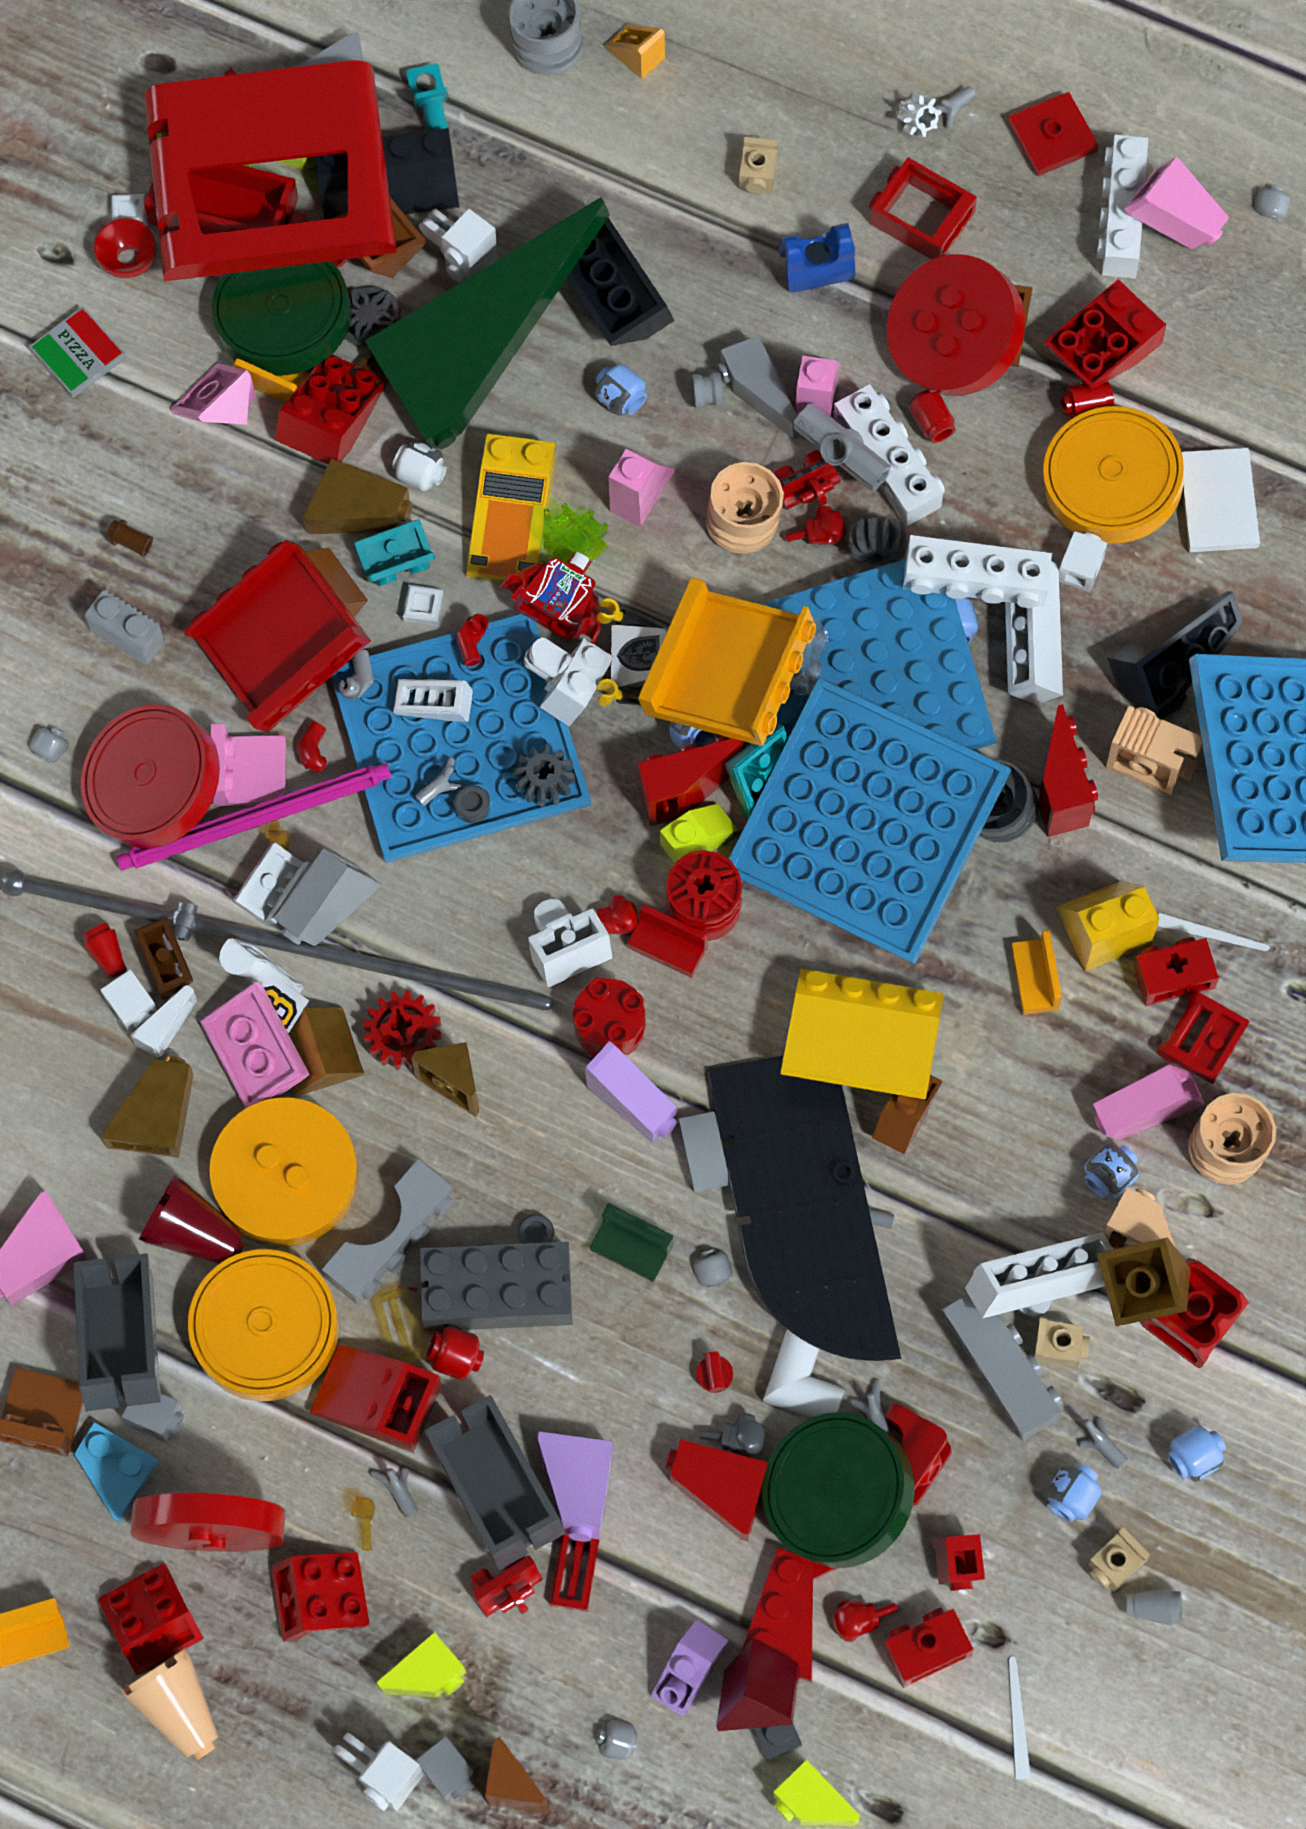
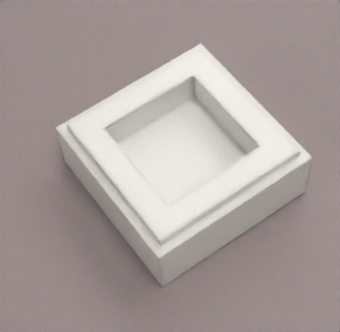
[112,194,147,225]
[403,585,444,626]

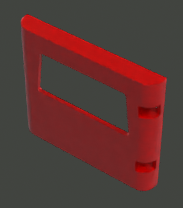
[144,60,397,282]

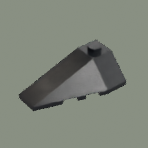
[1107,591,1243,719]

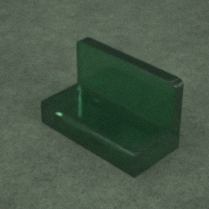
[590,1203,674,1282]

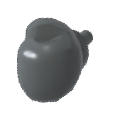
[699,1413,765,1456]

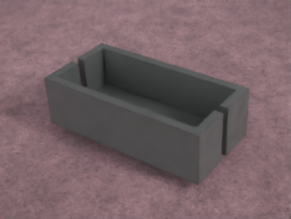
[420,1242,573,1332]
[73,1253,161,1411]
[424,1395,565,1570]

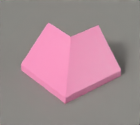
[170,363,256,424]

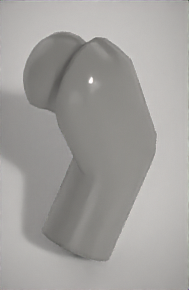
[339,650,374,700]

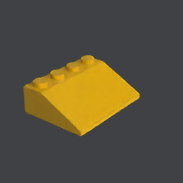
[781,969,944,1100]

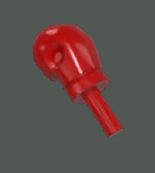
[785,506,846,545]
[597,895,638,935]
[832,1599,898,1642]

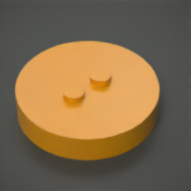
[1043,406,1184,544]
[209,1097,359,1247]
[188,1249,339,1401]

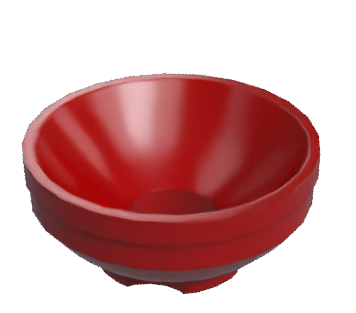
[94,218,157,279]

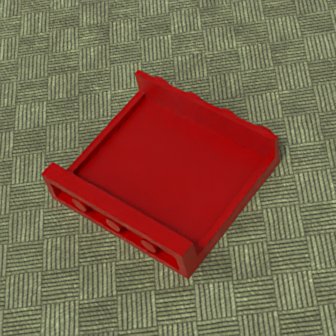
[184,540,371,732]

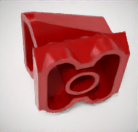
[1142,1258,1249,1368]

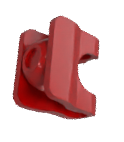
[884,1403,952,1506]

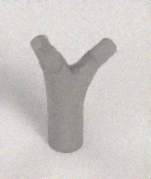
[934,86,976,129]
[415,758,462,807]
[850,1380,892,1435]
[1079,1419,1128,1469]
[371,1468,418,1518]

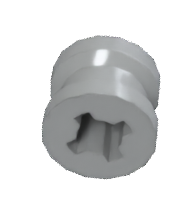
[692,372,723,409]

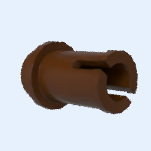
[106,519,153,557]

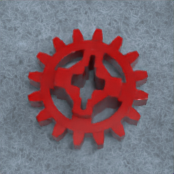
[363,990,442,1070]

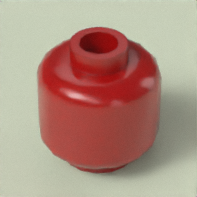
[426,1326,484,1380]

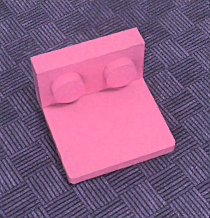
[211,724,286,806]

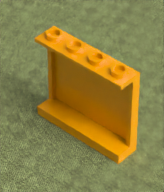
[638,577,816,746]

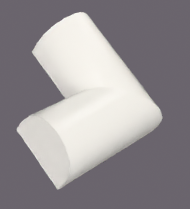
[219,938,304,993]
[763,1330,845,1418]

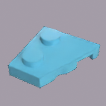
[74,1422,159,1523]

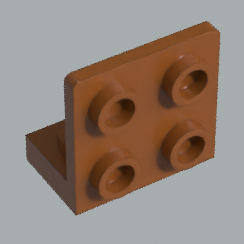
[0,1368,83,1457]

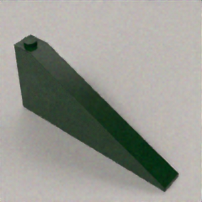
[365,197,610,449]

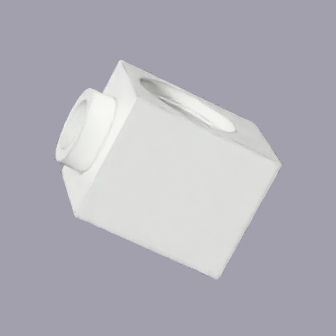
[1059,531,1107,593]
[100,970,157,1034]

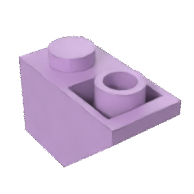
[650,1620,728,1717]

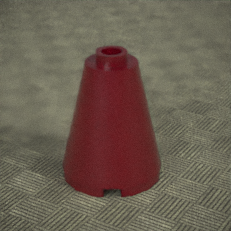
[139,1175,246,1264]

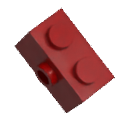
[883,1607,974,1688]

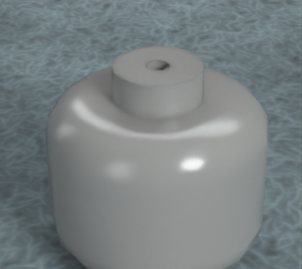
[1254,185,1291,220]
[29,726,68,763]
[693,1248,733,1288]
[596,1719,637,1760]

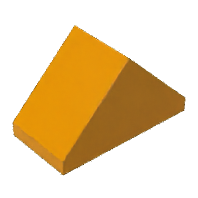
[605,24,665,79]

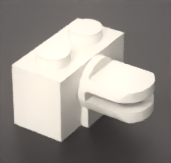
[419,209,498,283]
[524,638,614,726]
[528,899,612,988]
[333,1732,424,1812]

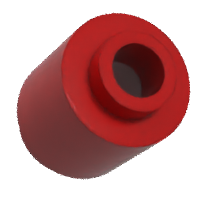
[1060,382,1114,419]
[909,390,956,443]

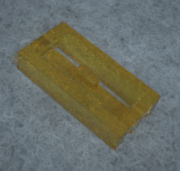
[373,1286,427,1364]

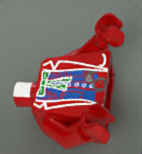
[499,552,601,644]

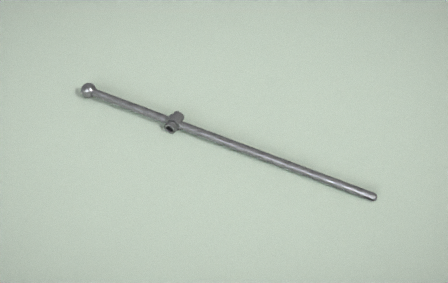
[1,869,553,1011]

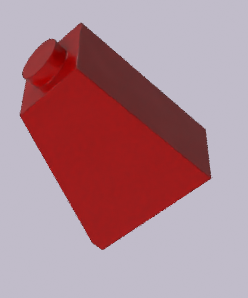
[665,1439,768,1542]

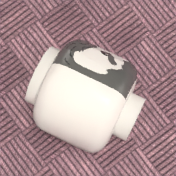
[392,440,447,491]

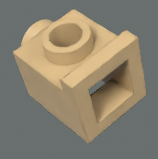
[739,137,778,194]
[1034,1318,1090,1369]
[1088,1527,1150,1592]

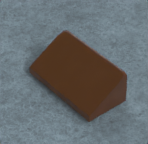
[134,917,194,1000]

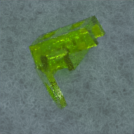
[543,503,609,563]

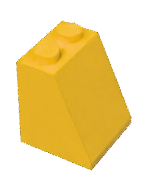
[1056,881,1159,972]

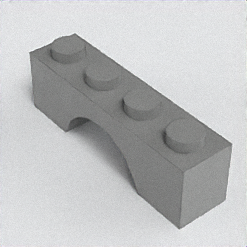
[322,1159,454,1305]

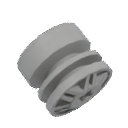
[509,0,584,75]

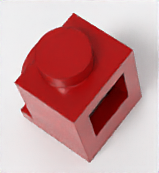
[931,1534,985,1591]

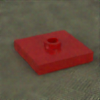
[1008,91,1099,176]

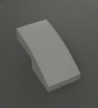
[678,1111,729,1192]

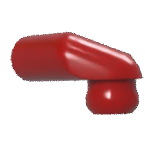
[456,613,489,667]
[297,721,327,773]

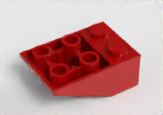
[1043,279,1167,390]
[275,355,388,465]
[1038,704,1098,837]
[637,736,743,827]
[310,1344,442,1454]

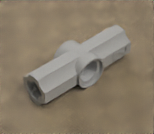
[793,403,891,491]

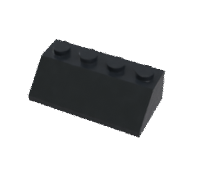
[315,128,459,220]
[567,217,675,346]

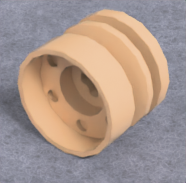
[706,462,784,554]
[1188,1093,1276,1185]

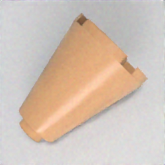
[121,1648,218,1760]

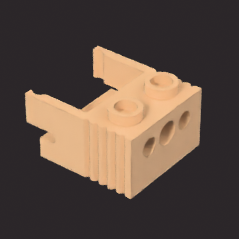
[1106,706,1203,795]

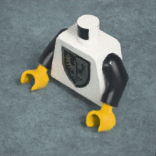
[596,598,668,706]

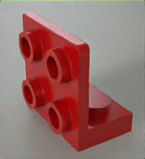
[271,1552,370,1642]
[98,1563,204,1675]

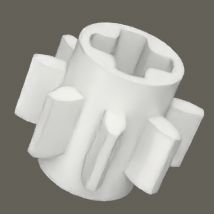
[897,92,941,137]

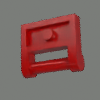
[1156,991,1250,1084]

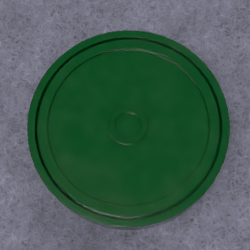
[212,261,352,376]
[762,1412,915,1568]

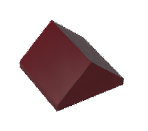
[716,1640,800,1732]

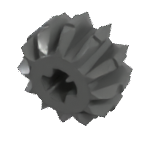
[848,517,907,565]
[514,745,575,807]

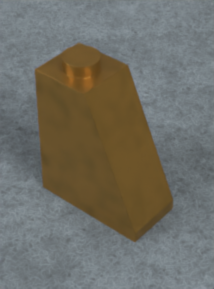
[303,459,413,534]
[102,1056,194,1158]

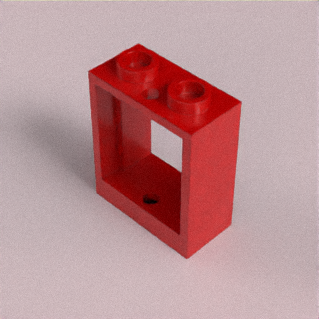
[868,157,977,260]

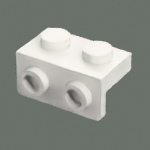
[232,842,312,926]

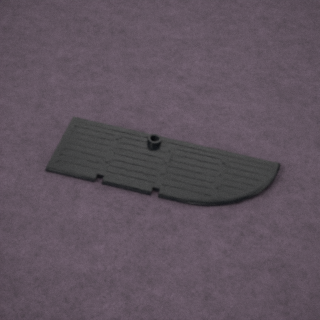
[706,1056,901,1361]

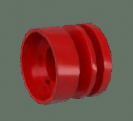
[666,850,742,941]

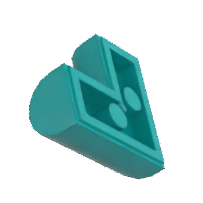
[724,724,788,819]

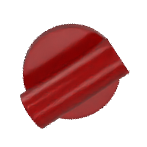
[696,1351,733,1393]

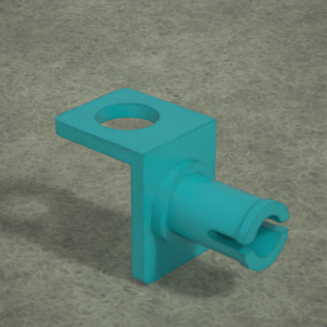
[406,63,449,131]

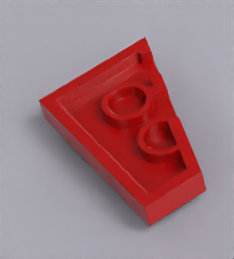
[742,1548,813,1683]

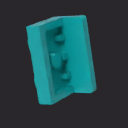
[353,519,436,587]

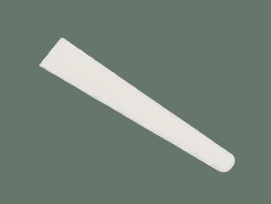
[1157,913,1270,951]
[1009,1656,1031,1780]

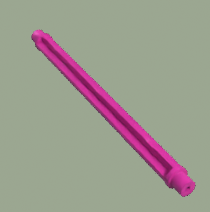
[116,763,392,871]

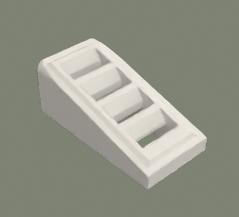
[393,679,473,722]
[131,985,197,1059]

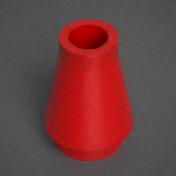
[82,923,127,979]

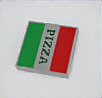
[29,306,126,399]

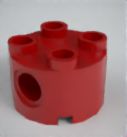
[573,978,646,1057]

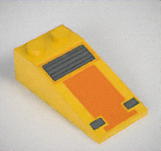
[466,434,557,582]

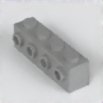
[942,1294,1063,1441]

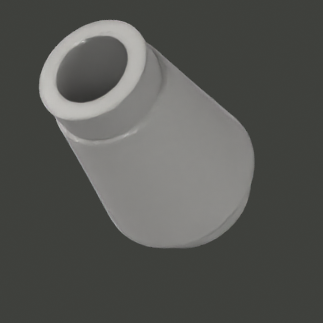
[1127,1587,1182,1625]

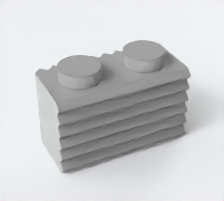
[85,589,165,666]

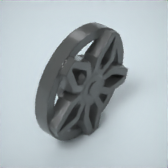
[345,287,401,346]

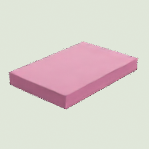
[200,982,310,1108]

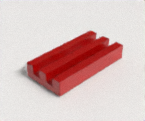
[550,1535,600,1612]

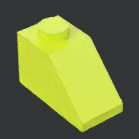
[660,804,739,864]
[376,1632,466,1698]
[773,1760,861,1826]

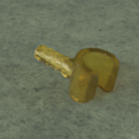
[268,820,290,851]
[351,1496,375,1551]

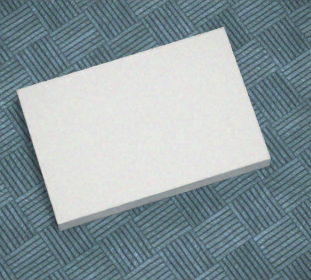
[1182,448,1260,552]

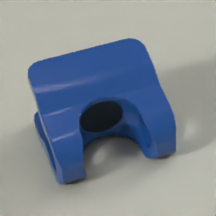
[778,223,855,292]

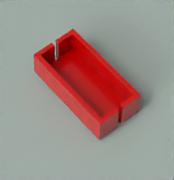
[144,165,299,234]

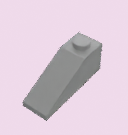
[717,335,799,439]

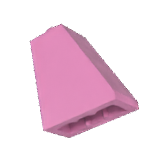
[1124,156,1229,249]
[796,355,840,417]
[608,449,675,527]
[1093,1064,1206,1140]
[0,1190,88,1306]

